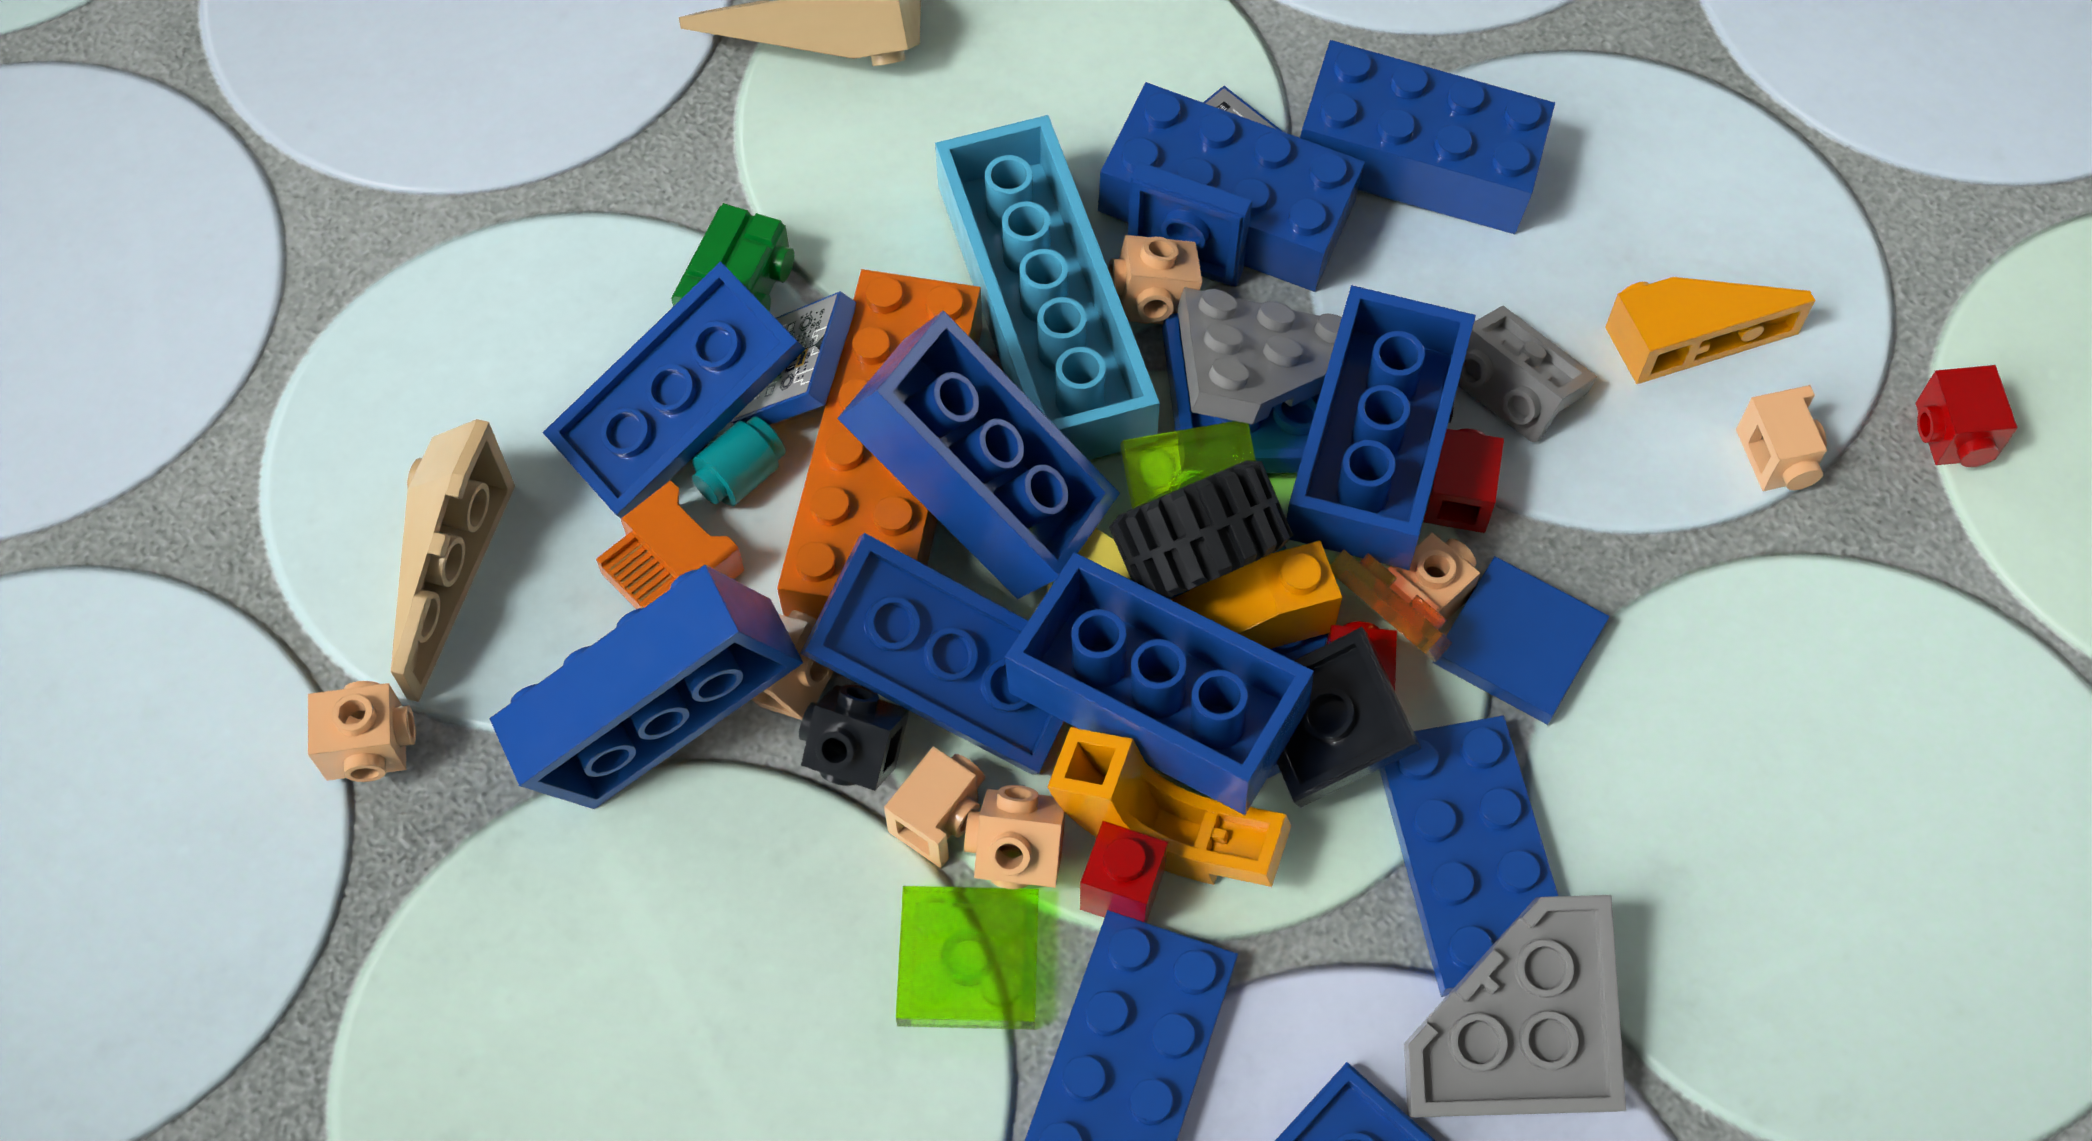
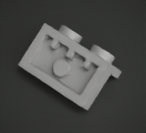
[1458,306,1597,442]

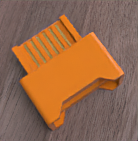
[596,480,745,609]

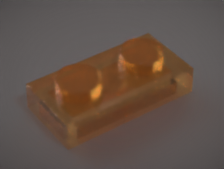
[1330,550,1452,662]

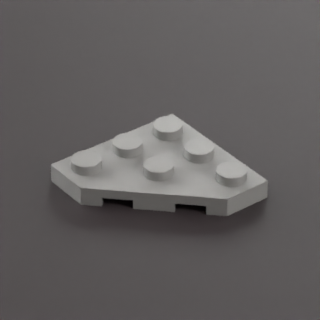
[1177,287,1342,424]
[1404,895,1626,1117]

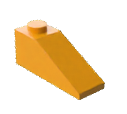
[1605,277,1816,384]
[1170,541,1342,649]

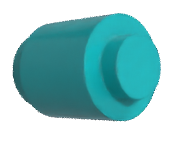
[692,417,786,506]

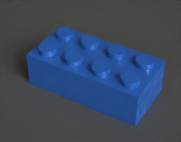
[1300,40,1555,234]
[1098,82,1365,292]
[1286,285,1476,570]
[837,311,1120,600]
[1005,552,1314,815]
[489,565,804,809]

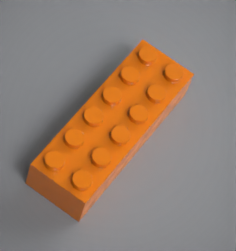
[777,269,983,620]

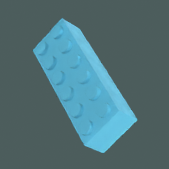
[935,115,1160,460]

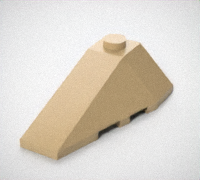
[679,0,921,66]
[391,419,515,702]

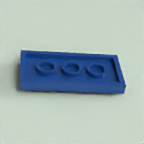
[542,261,805,518]
[800,533,1064,775]
[1379,715,1558,997]
[1025,910,1238,1141]

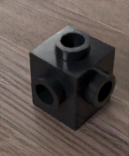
[799,685,910,791]

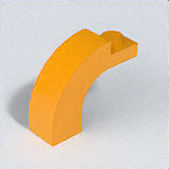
[1047,727,1291,887]

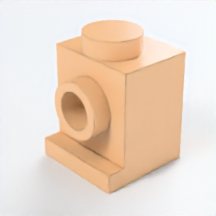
[1736,385,1827,491]
[1374,532,1480,644]
[884,746,985,868]

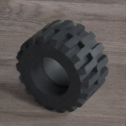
[1109,460,1293,598]

